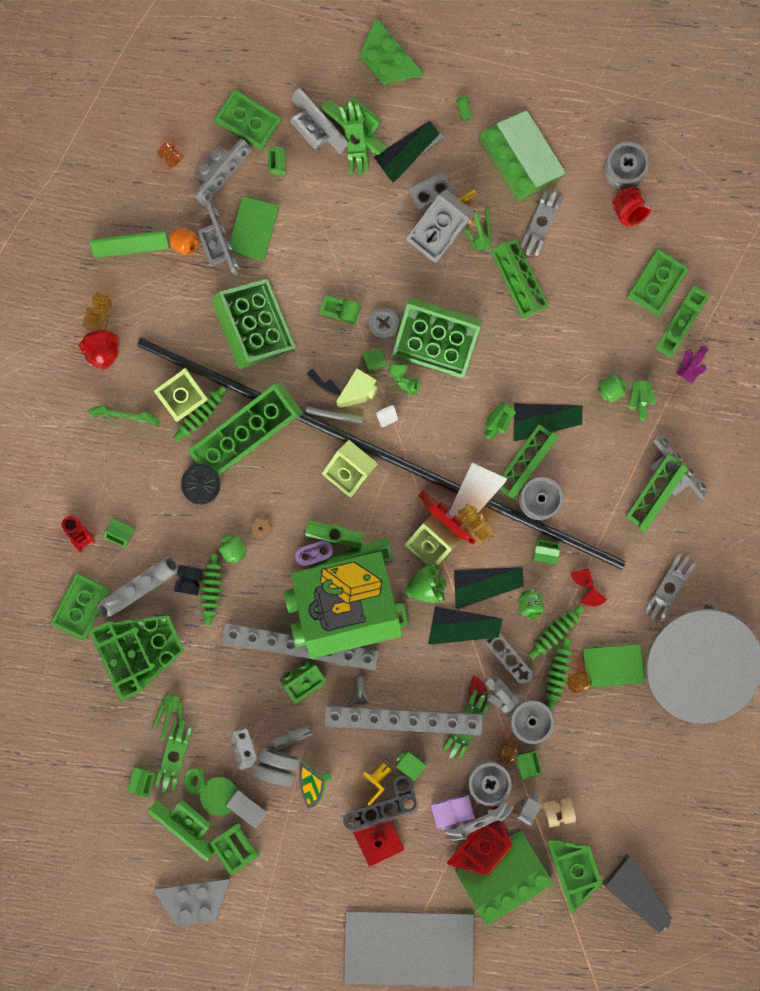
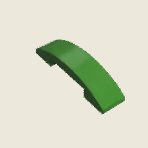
[655,285,710,358]

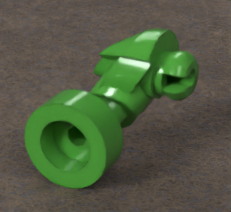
[388,363,420,395]

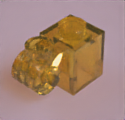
[82,292,112,331]
[458,503,496,546]

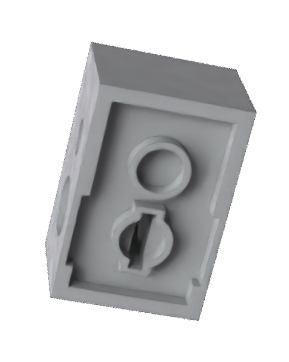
[406,189,475,264]

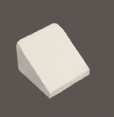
[376,405,398,427]

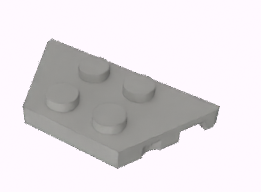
[154,878,230,926]

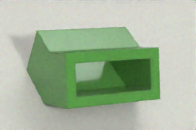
[268,146,286,175]
[104,518,136,548]
[532,539,560,565]
[515,750,543,780]
[127,767,156,797]

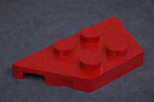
[418,490,477,545]
[447,806,513,876]

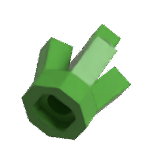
[628,381,656,421]
[484,402,516,440]

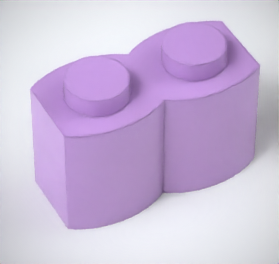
[431,794,475,830]

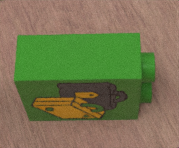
[284,551,402,659]

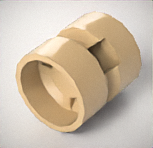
[543,797,576,828]

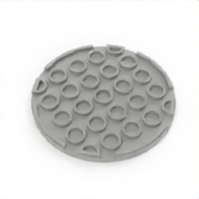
[646,609,760,723]

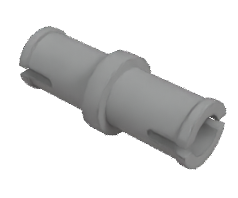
[272,724,312,751]

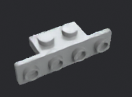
[290,88,348,154]
[194,139,252,207]
[197,202,239,276]
[650,434,708,499]

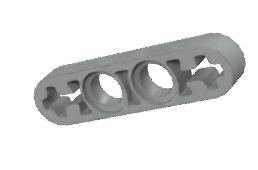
[482,634,532,684]

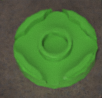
[200,776,237,816]

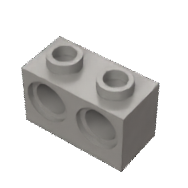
[409,172,454,214]

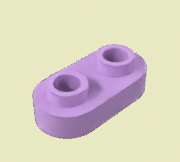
[295,541,333,567]

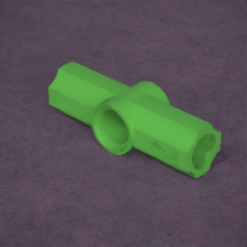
[305,520,365,549]

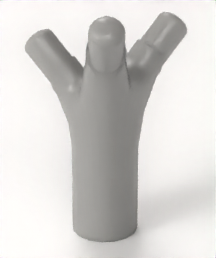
[350,677,369,706]

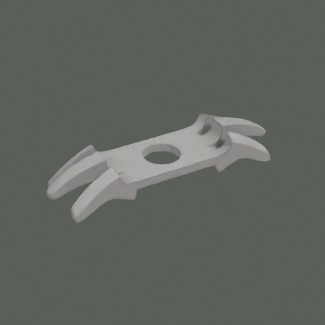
[520,188,564,256]
[644,554,697,622]
[444,801,514,841]

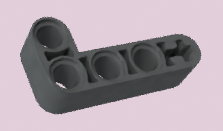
[343,775,418,832]

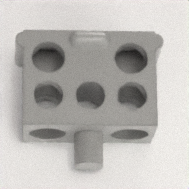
[231,728,257,770]
[513,792,541,825]

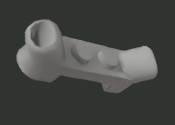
[97,556,178,618]

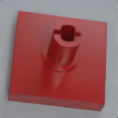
[353,814,404,867]

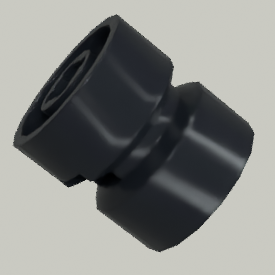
[174,565,203,596]

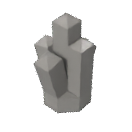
[484,677,519,713]

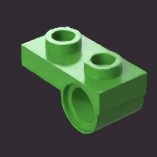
[319,295,361,325]

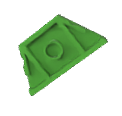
[359,19,423,86]
[546,839,602,914]

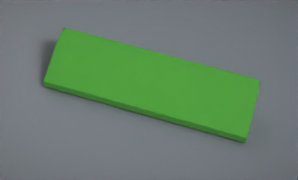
[89,231,169,258]
[315,538,394,567]

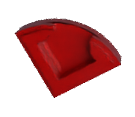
[570,568,594,588]
[580,587,607,607]
[468,675,487,700]

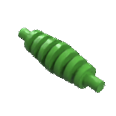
[173,386,227,442]
[200,554,222,626]
[528,605,584,660]
[545,638,572,709]

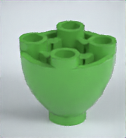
[405,563,446,603]

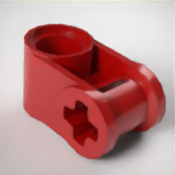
[61,516,96,553]

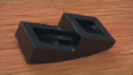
[307,368,342,398]

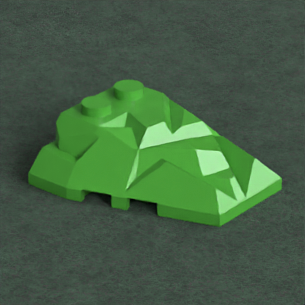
[89,616,185,702]

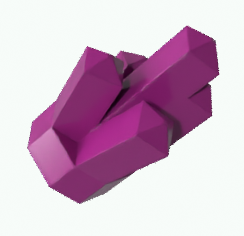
[676,346,708,383]

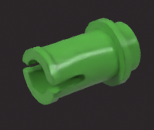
[455,96,473,122]

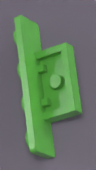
[321,97,387,155]
[147,800,215,861]

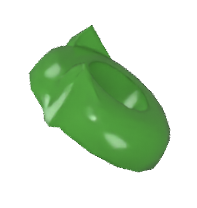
[184,768,207,794]

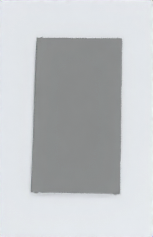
[343,911,475,986]

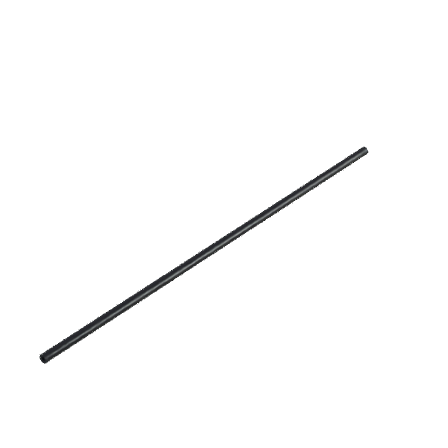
[137,338,626,570]

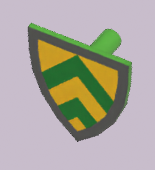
[299,761,332,809]

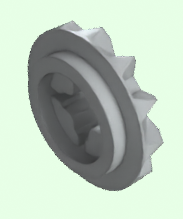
[369,308,399,338]

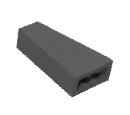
[603,854,672,933]

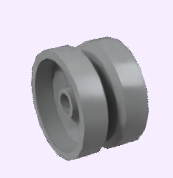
[603,142,649,189]
[518,477,563,521]
[509,699,554,744]
[252,747,301,787]
[467,760,512,806]

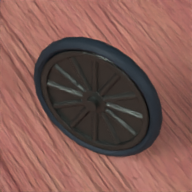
[181,464,220,505]

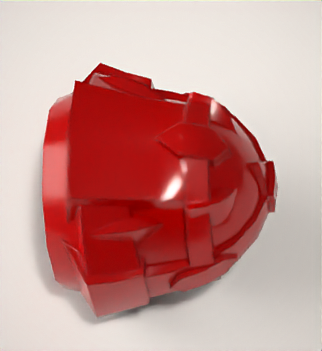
[612,186,652,227]
[78,330,119,370]

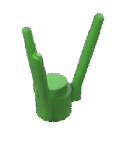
[463,206,493,252]
[153,695,183,740]

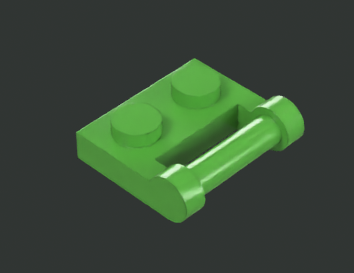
[209,822,260,875]

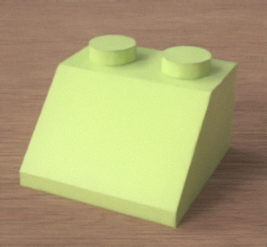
[154,368,208,422]
[337,368,378,408]
[322,440,378,498]
[405,514,462,566]

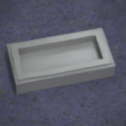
[225,789,268,829]

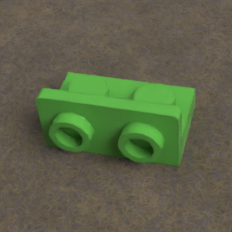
[280,659,327,704]

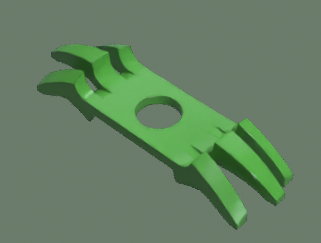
[339,101,369,176]
[87,405,162,427]
[443,690,491,759]
[155,720,194,793]

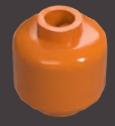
[169,227,198,255]

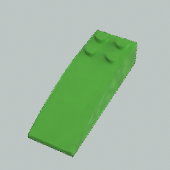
[188,382,303,476]

